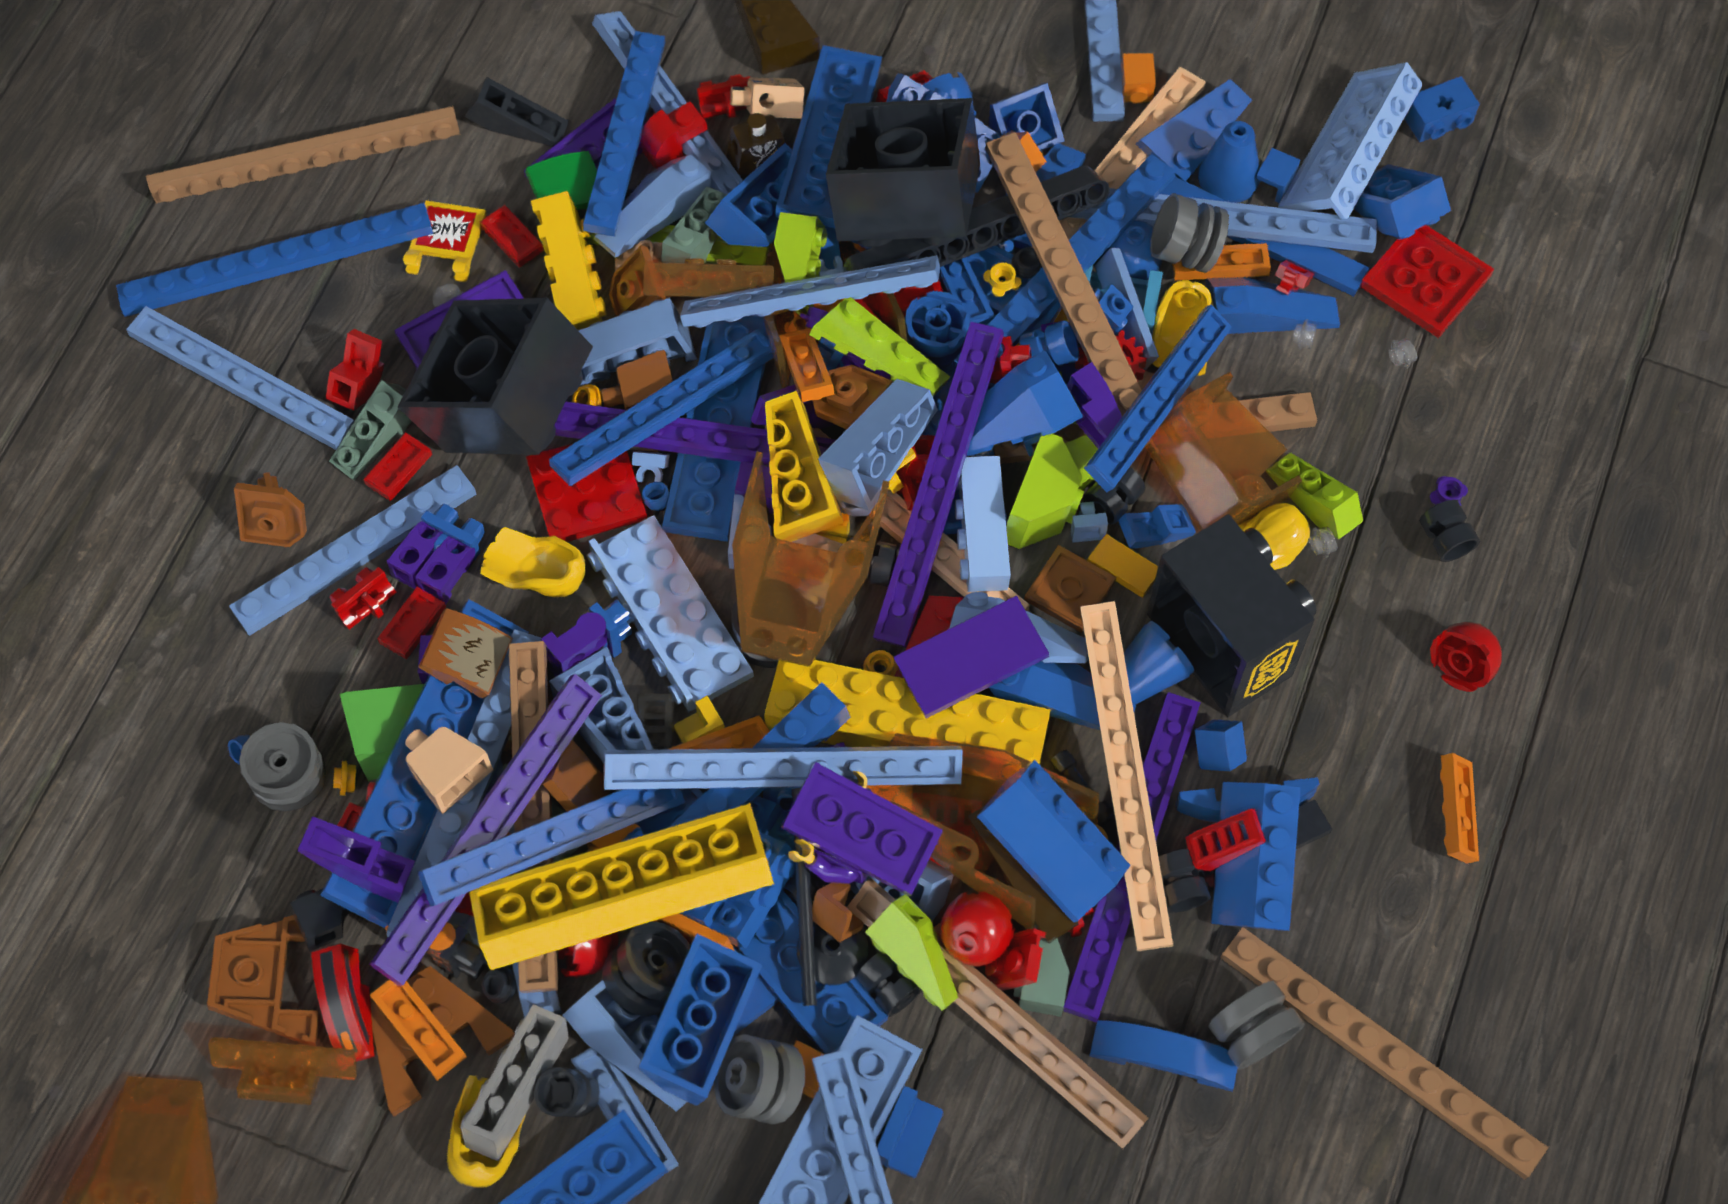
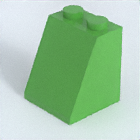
[340,684,425,781]

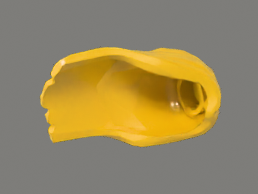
[1152,280,1214,376]
[1238,503,1310,570]
[480,527,585,597]
[447,1076,526,1187]

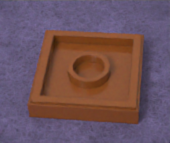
[1024,545,1116,633]
[543,740,610,811]

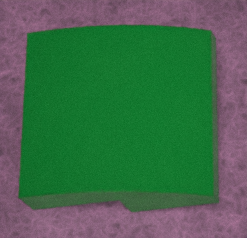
[525,151,597,210]

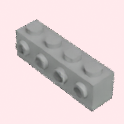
[461,1004,568,1161]

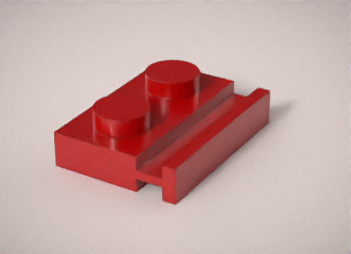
[985,928,1046,991]

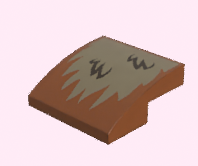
[418,608,513,698]

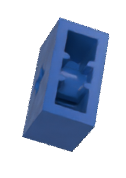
[1404,76,1480,142]

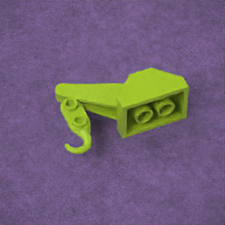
[1006,371,1098,549]

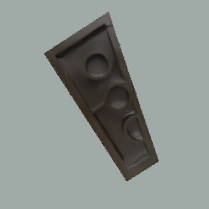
[734,0,820,75]

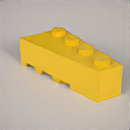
[531,191,607,331]
[765,391,844,545]

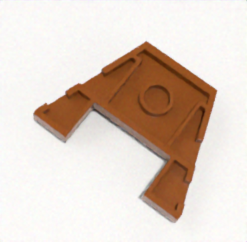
[207,915,319,1046]
[371,966,515,1116]

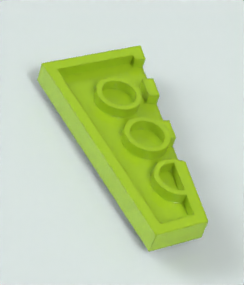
[809,297,950,396]

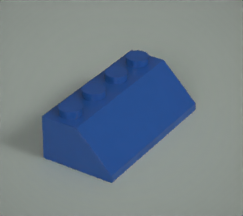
[705,144,792,247]
[977,760,1131,923]
[1211,782,1301,931]
[638,934,763,1106]

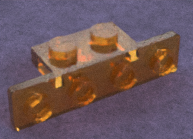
[643,258,774,297]
[208,1037,358,1105]

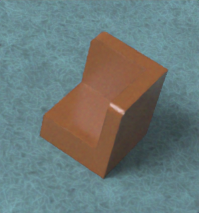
[812,883,864,942]

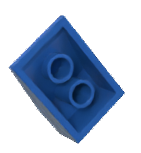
[1353,164,1451,239]

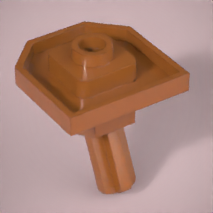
[609,245,692,317]
[813,364,893,429]
[234,472,307,547]

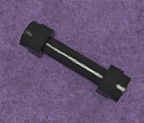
[1050,750,1115,827]

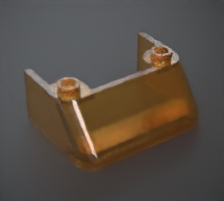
[1145,372,1302,531]

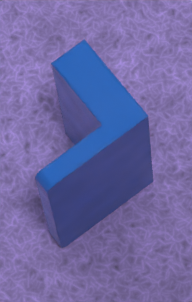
[877,1086,943,1178]

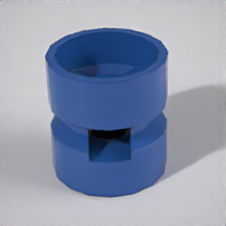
[1020,320,1079,366]

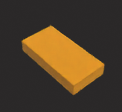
[1087,534,1158,598]

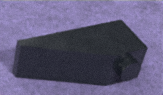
[465,77,569,146]

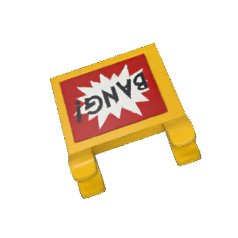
[403,201,487,282]

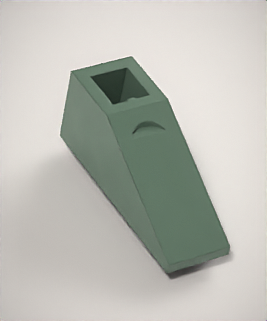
[662,187,727,282]
[329,380,412,480]
[1013,913,1069,1017]

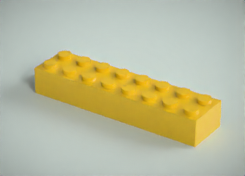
[764,653,1051,781]
[469,803,774,970]

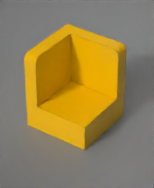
[674,696,724,744]

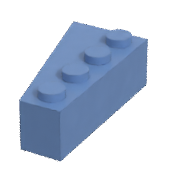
[579,298,697,385]
[818,379,938,511]
[549,647,654,763]

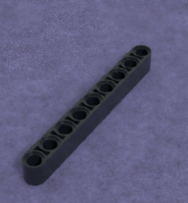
[843,166,1110,272]

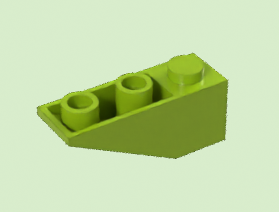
[774,212,827,316]
[1266,452,1363,539]
[866,895,958,1011]

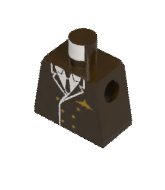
[726,113,786,180]

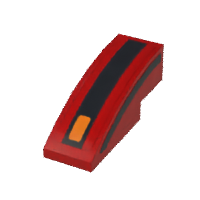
[311,943,374,1065]

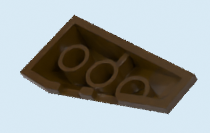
[967,804,1079,944]

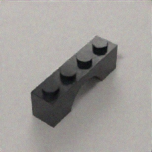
[290,888,350,952]

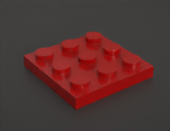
[1360,225,1494,338]
[526,444,647,542]

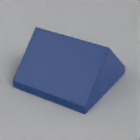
[989,82,1065,151]

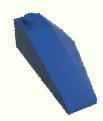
[1205,277,1340,334]
[966,350,1083,457]
[989,661,1136,731]

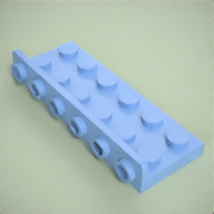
[1278,62,1422,219]
[587,515,754,712]

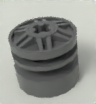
[1150,193,1229,273]

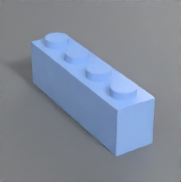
[955,456,1011,592]

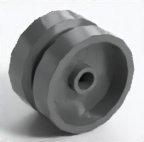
[239,722,326,811]
[1209,980,1305,1069]
[714,1034,805,1124]

